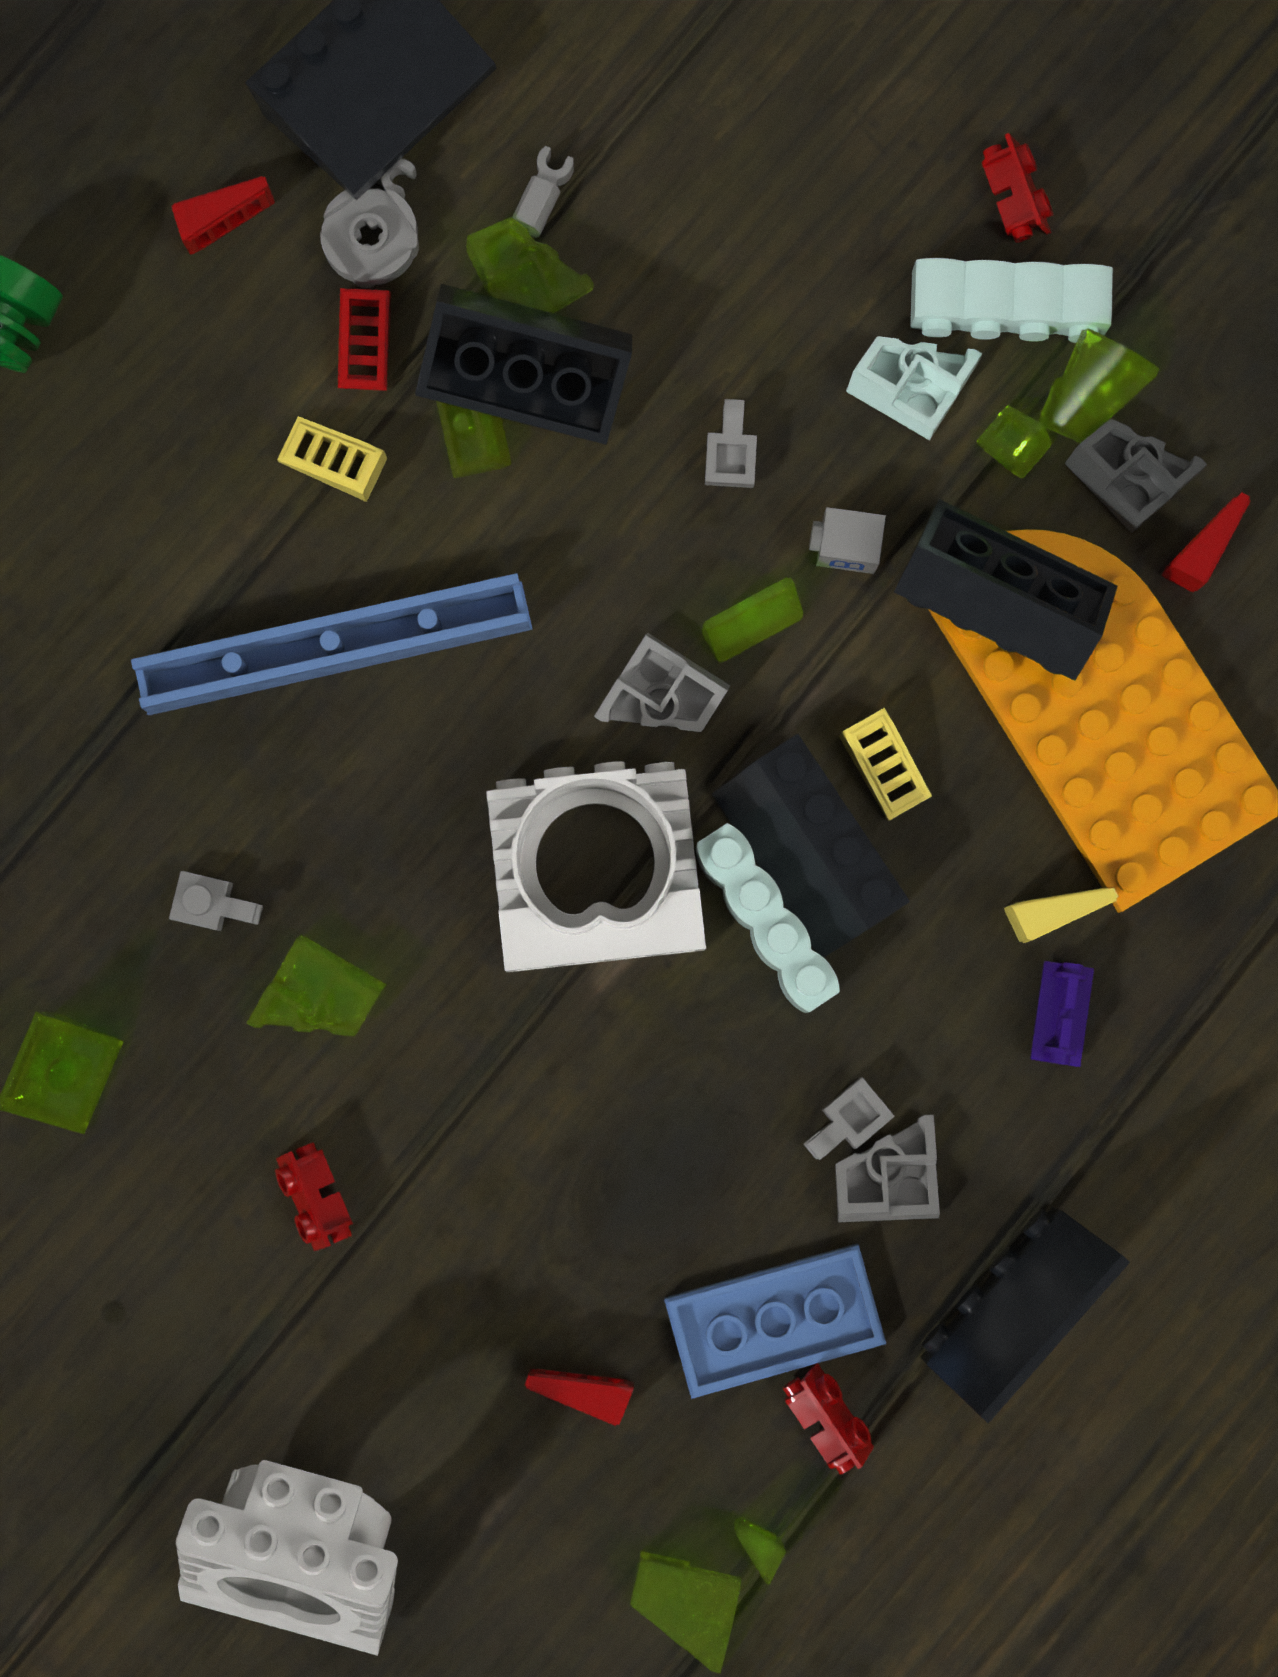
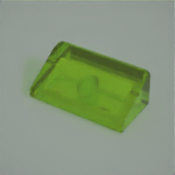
[436,401,511,478]
[702,577,803,662]

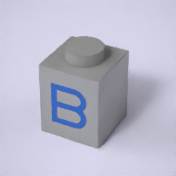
[809,507,886,574]

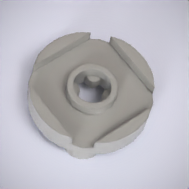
[320,188,419,288]

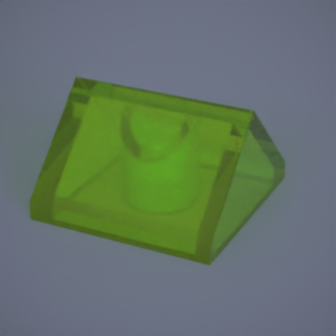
[0,1011,124,1134]

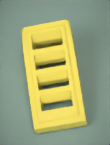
[277,416,387,502]
[839,708,932,821]
[1004,888,1119,943]

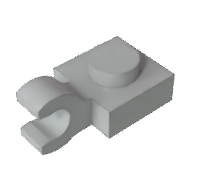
[705,399,757,488]
[169,871,263,931]
[803,1077,895,1160]

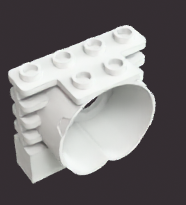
[486,762,706,972]
[176,1460,398,1656]

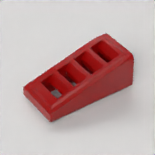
[171,176,275,255]
[338,288,391,391]
[1161,492,1250,592]
[524,1369,634,1426]

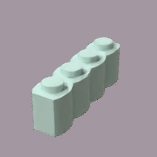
[910,258,1113,343]
[695,823,840,1013]

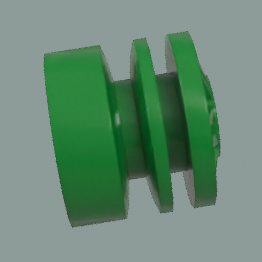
[0,255,63,373]

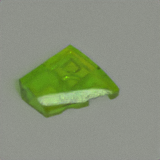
[466,217,594,313]
[1037,328,1159,443]
[247,934,387,1036]
[630,1551,741,1673]

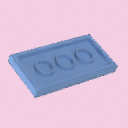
[664,1244,886,1399]

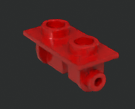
[981,133,1053,243]
[275,1142,353,1251]
[782,1363,874,1475]

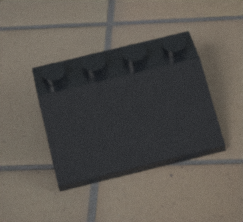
[245,0,497,201]
[920,1207,1130,1423]

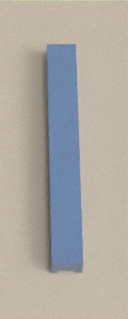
[131,573,533,715]

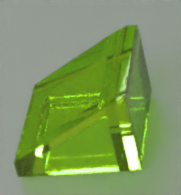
[977,405,1051,478]
[734,1517,786,1585]

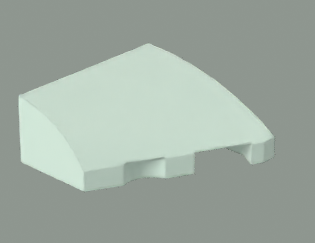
[846,336,982,440]

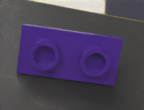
[1030,961,1094,1067]

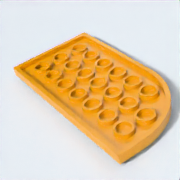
[928,529,1278,913]

